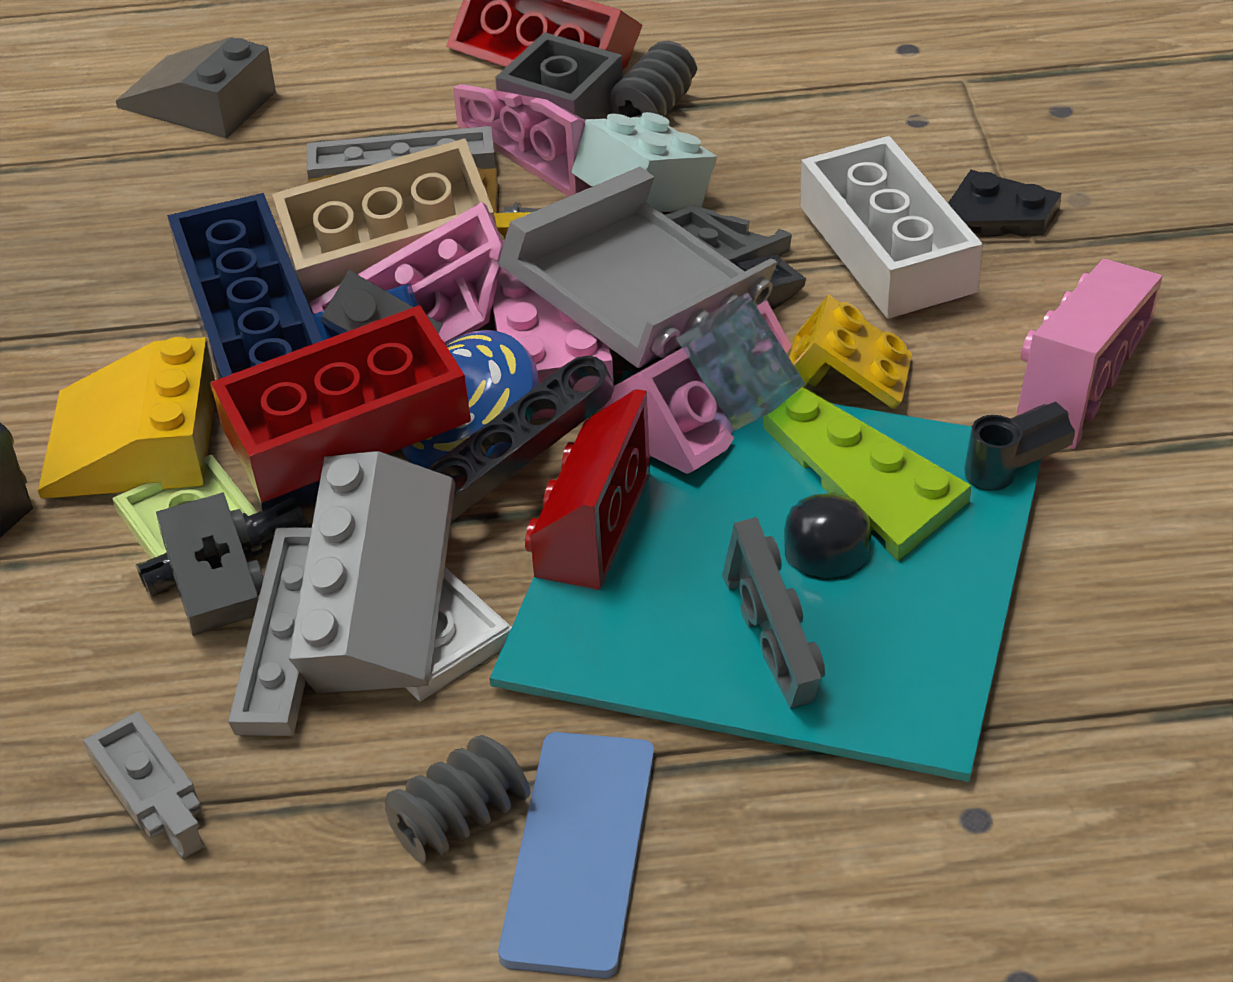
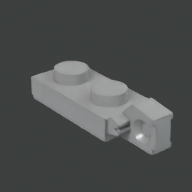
[83,711,205,859]

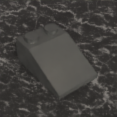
[116,37,276,138]

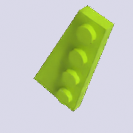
[763,385,971,561]

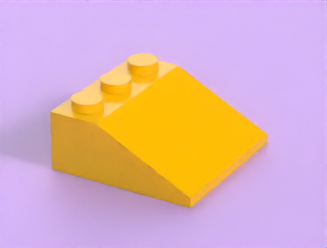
[38,337,215,499]

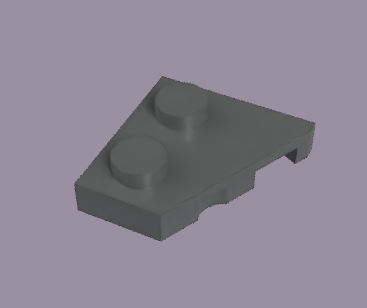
[665,205,792,266]

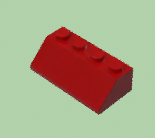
[446,0,643,71]

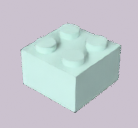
[571,112,717,212]

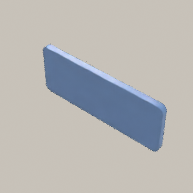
[498,732,654,978]

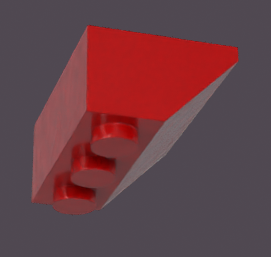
[525,389,650,590]

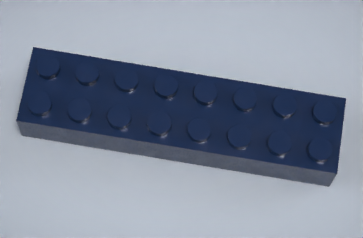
[167,193,323,511]

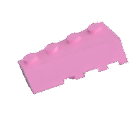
[1016,258,1163,449]

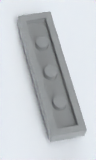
[307,126,495,180]
[228,528,312,736]

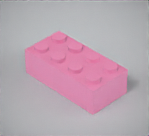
[491,240,614,420]

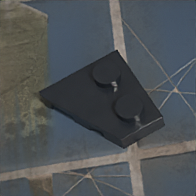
[948,170,1062,237]

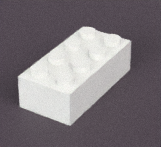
[800,136,983,319]

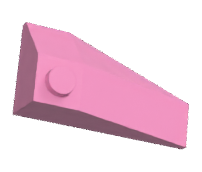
[453,84,592,197]
[604,300,792,474]

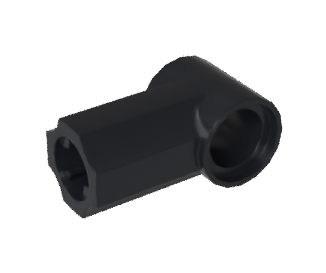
[964,401,1075,490]

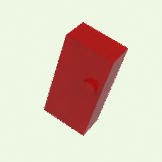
[210,305,471,503]

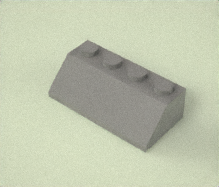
[289,451,456,694]

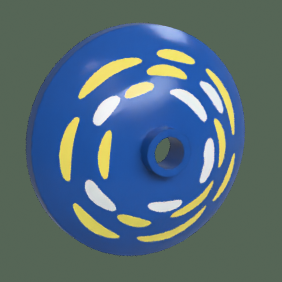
[401,330,538,478]

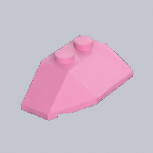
[309,202,504,343]

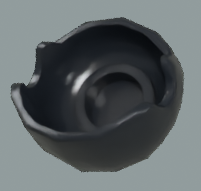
[784,492,871,578]

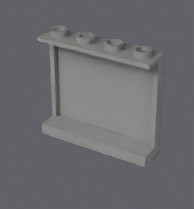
[498,167,777,368]

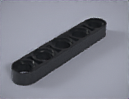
[427,356,614,522]

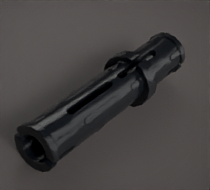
[135,496,307,598]

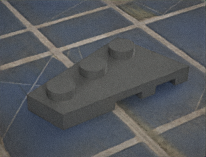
[722,517,825,709]

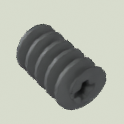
[610,40,698,118]
[385,735,531,865]

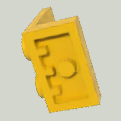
[777,294,912,409]

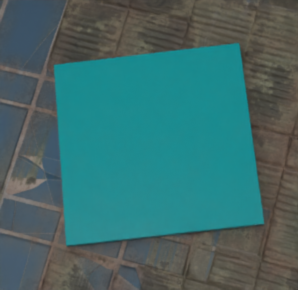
[489,370,1042,782]

